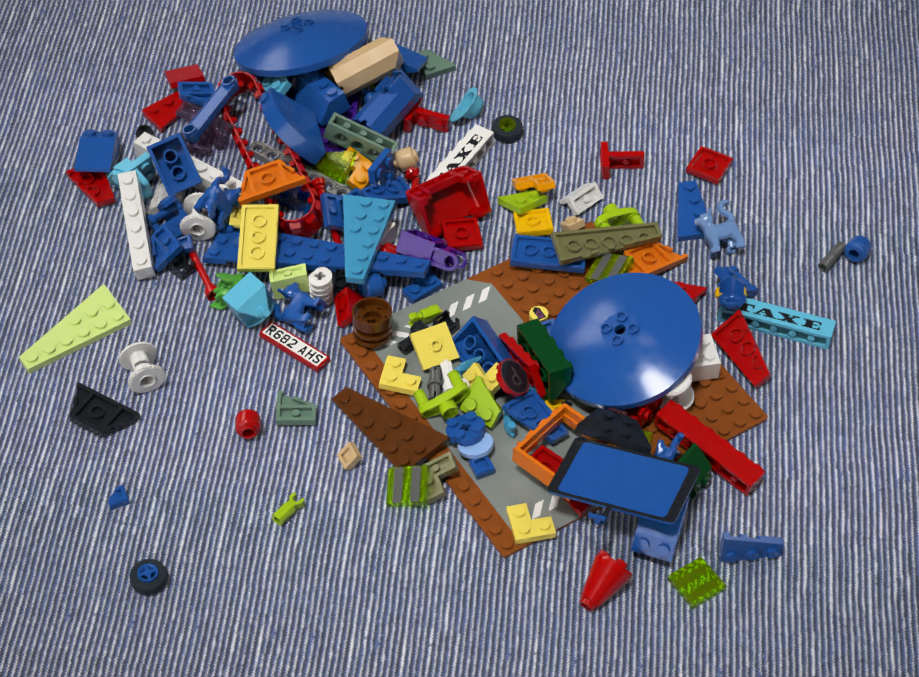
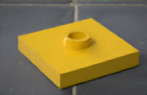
[513,208,554,236]

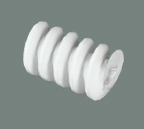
[308,267,334,306]

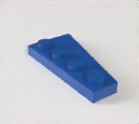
[678,180,707,242]

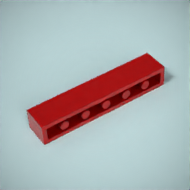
[653,399,766,497]

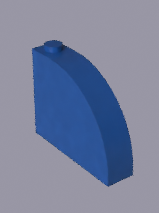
[260,87,326,165]

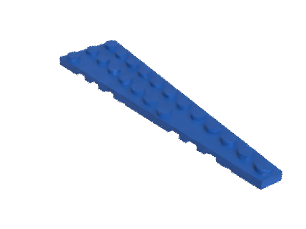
[203,223,431,278]

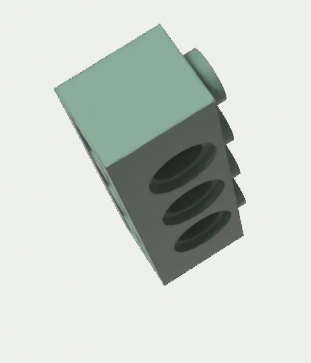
[323,112,398,161]

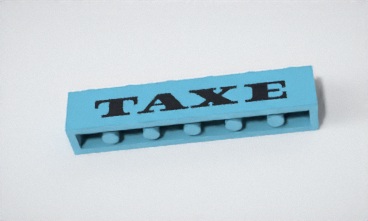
[717,298,836,350]

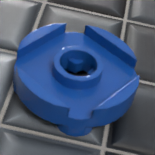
[446,411,486,446]

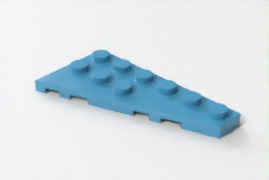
[343,194,396,285]

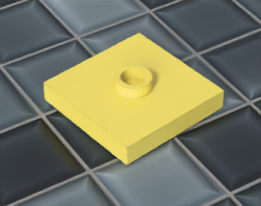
[409,322,459,371]

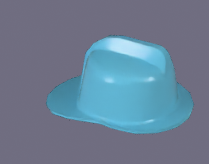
[450,87,484,122]

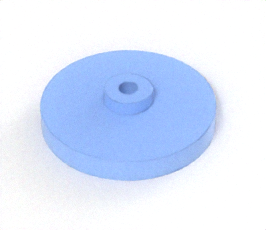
[457,433,494,459]

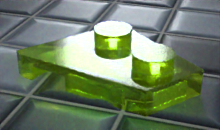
[313,151,357,184]

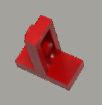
[403,97,450,133]
[600,141,645,179]

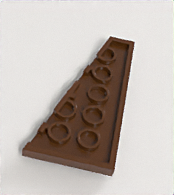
[332,387,450,477]

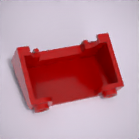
[405,166,492,238]

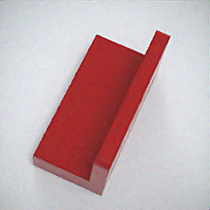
[334,287,363,328]

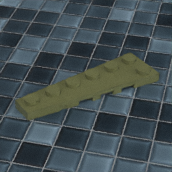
[551,222,662,265]

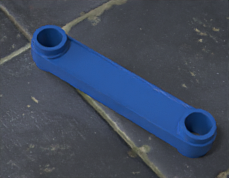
[182,75,239,144]

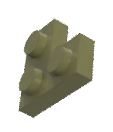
[420,451,459,504]

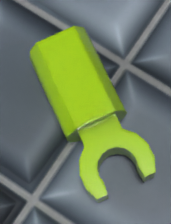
[408,304,441,327]
[272,492,305,526]

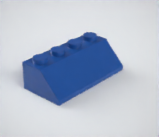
[287,70,350,126]
[452,316,514,394]

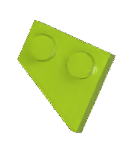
[497,190,548,215]
[459,375,503,428]

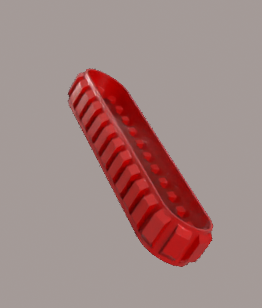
[217,72,324,238]

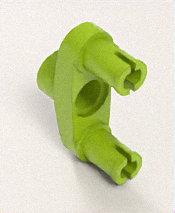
[594,203,644,228]
[413,370,470,419]

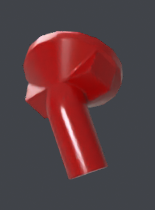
[404,167,420,188]

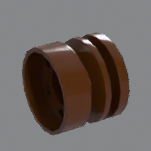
[352,297,393,348]

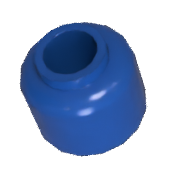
[844,236,872,263]
[358,272,387,297]

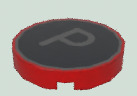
[496,358,529,397]

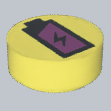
[529,306,548,322]

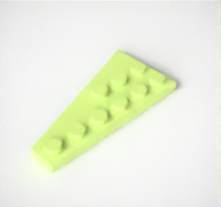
[19,284,132,374]

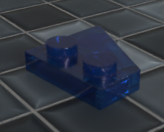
[274,186,310,215]

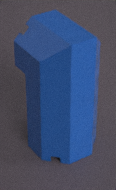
[352,69,424,137]

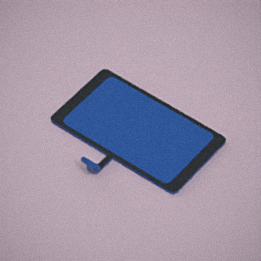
[547,437,700,525]

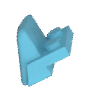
[107,152,156,199]

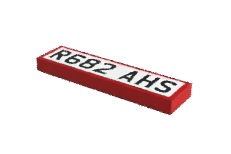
[259,321,330,373]

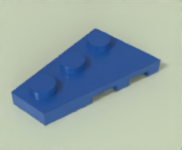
[359,176,410,204]
[501,389,569,445]
[718,532,784,563]

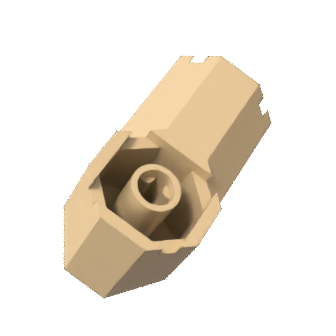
[329,37,404,98]

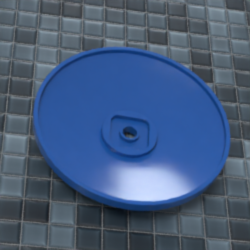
[234,9,368,77]
[550,273,703,410]

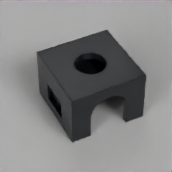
[168,253,196,281]
[433,310,460,335]

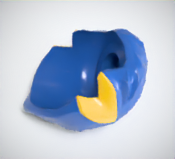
[715,276,747,311]

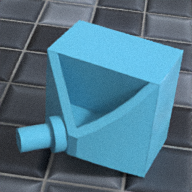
[222,272,275,328]

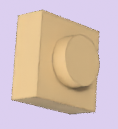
[560,216,586,231]
[337,441,363,471]

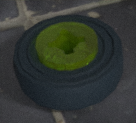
[492,115,523,142]

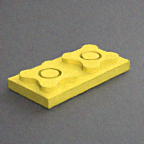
[237,204,279,272]

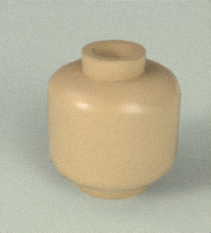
[393,146,420,172]

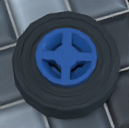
[129,558,168,595]

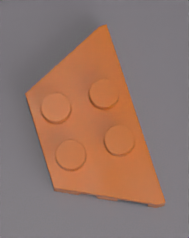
[238,159,307,206]
[623,241,688,275]

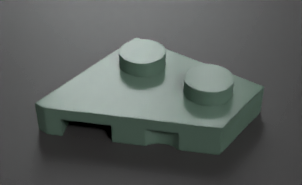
[417,49,456,80]
[276,390,317,425]

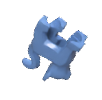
[695,199,746,258]

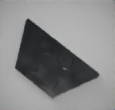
[69,382,141,437]
[575,408,652,454]

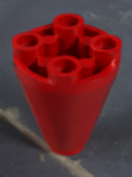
[579,550,633,612]

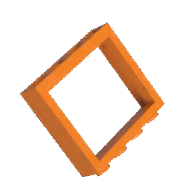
[512,403,620,501]

